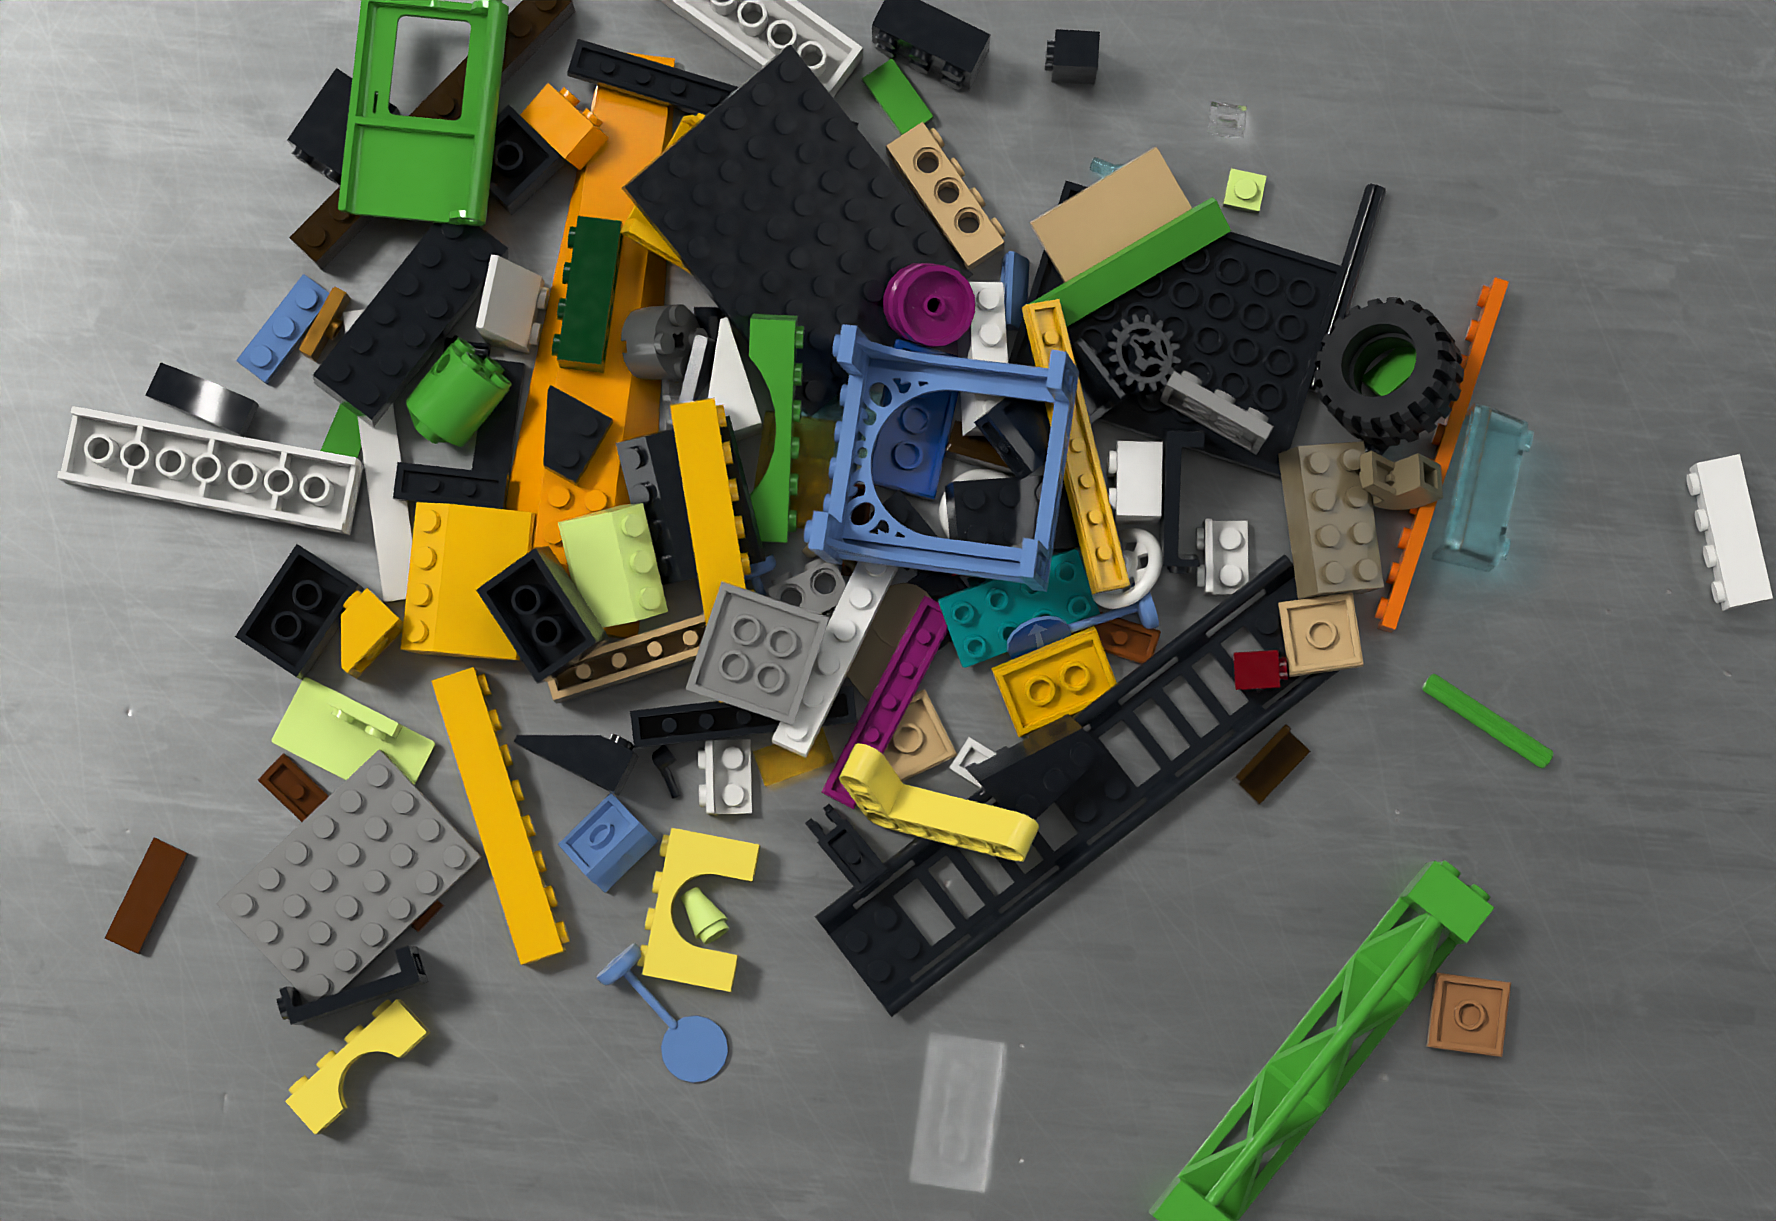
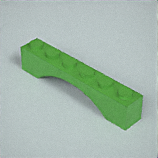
[749,314,804,543]

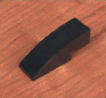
[145,362,259,437]

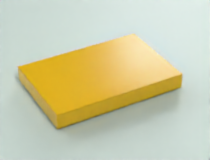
[991,626,1117,737]

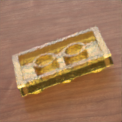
[754,410,837,529]

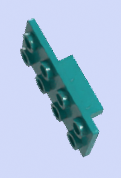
[938,548,1100,668]

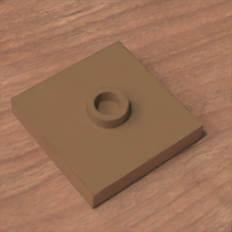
[1426,973,1511,1057]

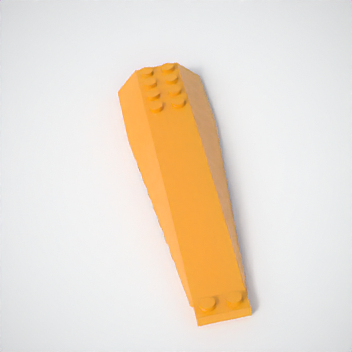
[506,52,676,639]

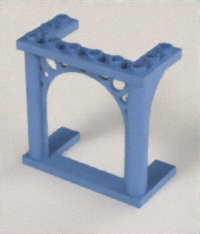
[804,324,1079,592]

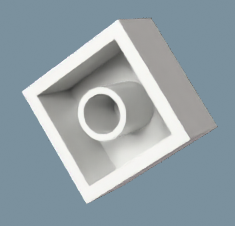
[1107,441,1163,525]

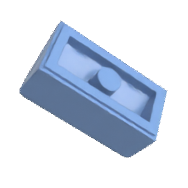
[1000,251,1030,331]

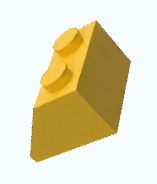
[341,588,403,679]

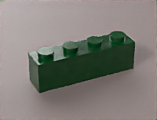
[552,216,624,373]

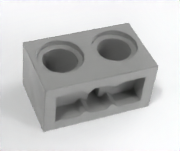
[766,558,846,615]

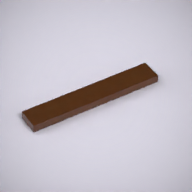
[258,753,445,933]

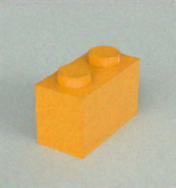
[520,83,609,170]

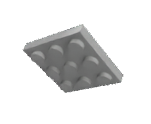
[1160,371,1273,455]
[686,581,829,725]

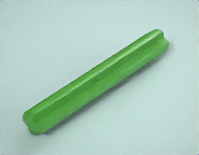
[1422,674,1554,768]

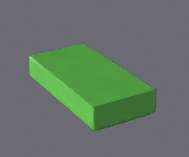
[862,58,934,136]

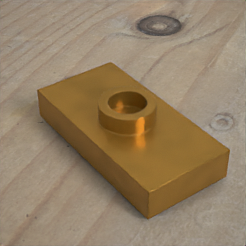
[299,286,351,362]

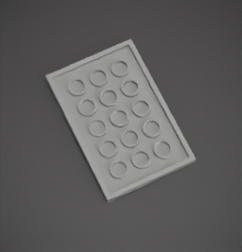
[216,749,482,1002]

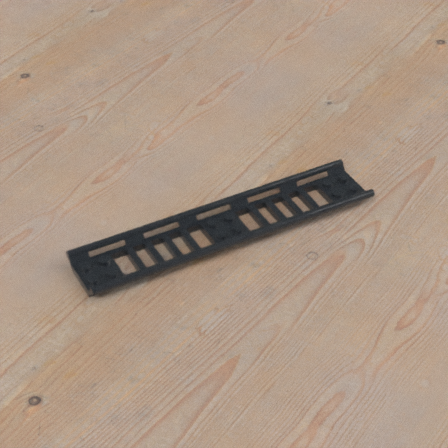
[814,554,1340,1017]

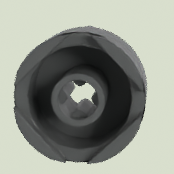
[621,304,708,380]

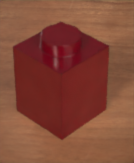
[1233,650,1288,690]

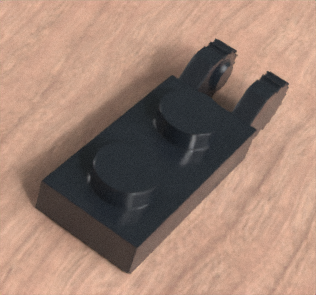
[805,804,892,899]

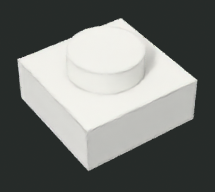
[949,737,996,788]

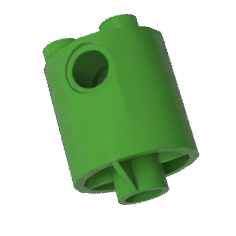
[406,337,512,447]

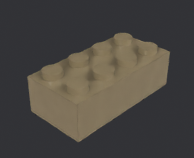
[1278,441,1384,600]

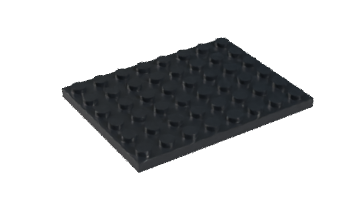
[622,45,973,417]
[1008,181,1346,478]

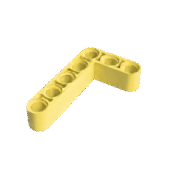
[839,743,1039,862]

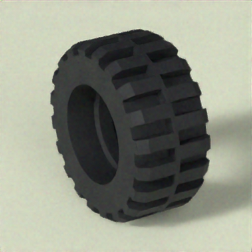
[1314,297,1464,446]

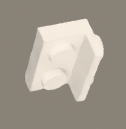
[1196,519,1248,596]
[698,739,753,815]

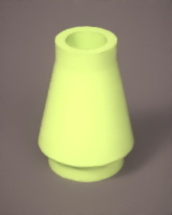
[680,887,729,944]

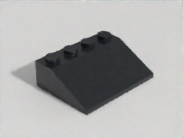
[616,415,766,585]

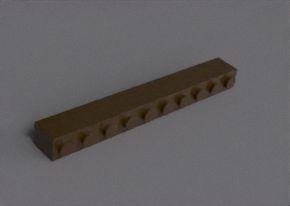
[289,0,576,271]

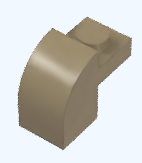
[1359,451,1443,510]

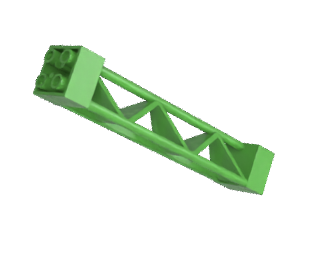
[1148,860,1494,1221]

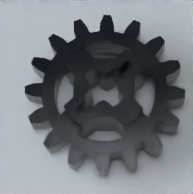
[1101,314,1181,395]

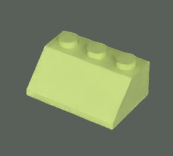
[558,503,668,628]

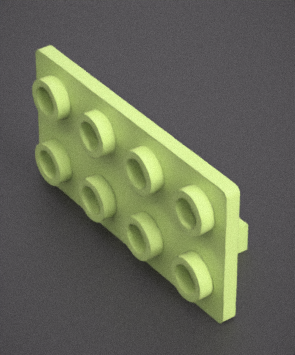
[272,677,436,785]

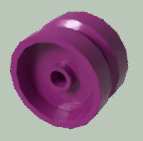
[883,263,975,346]

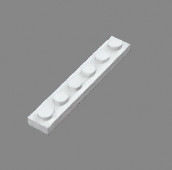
[772,561,899,758]

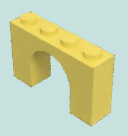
[637,828,761,992]

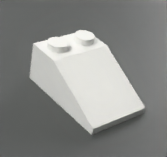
[476,254,549,354]
[708,317,764,442]

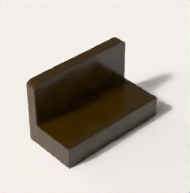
[945,420,1015,477]
[1232,724,1311,805]

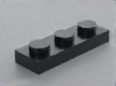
[393,462,509,509]

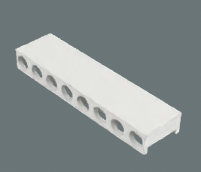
[57,406,364,535]

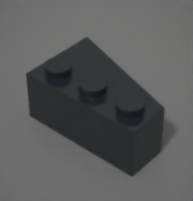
[964,714,1105,820]

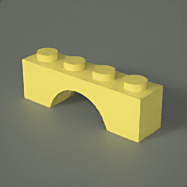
[285,999,431,1135]

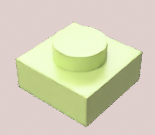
[1223,168,1267,214]

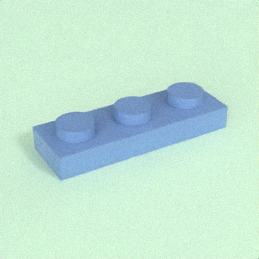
[236,274,329,384]

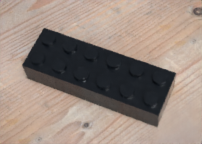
[312,222,508,428]

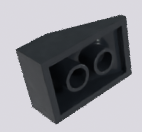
[513,733,639,796]

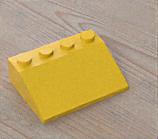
[400,502,535,661]

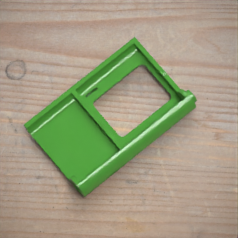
[338,0,509,226]

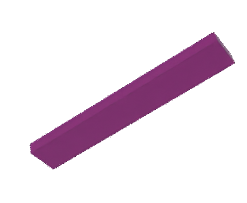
[821,595,948,810]

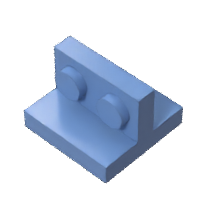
[558,793,658,893]

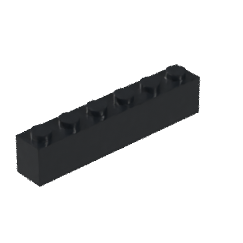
[630,685,857,748]

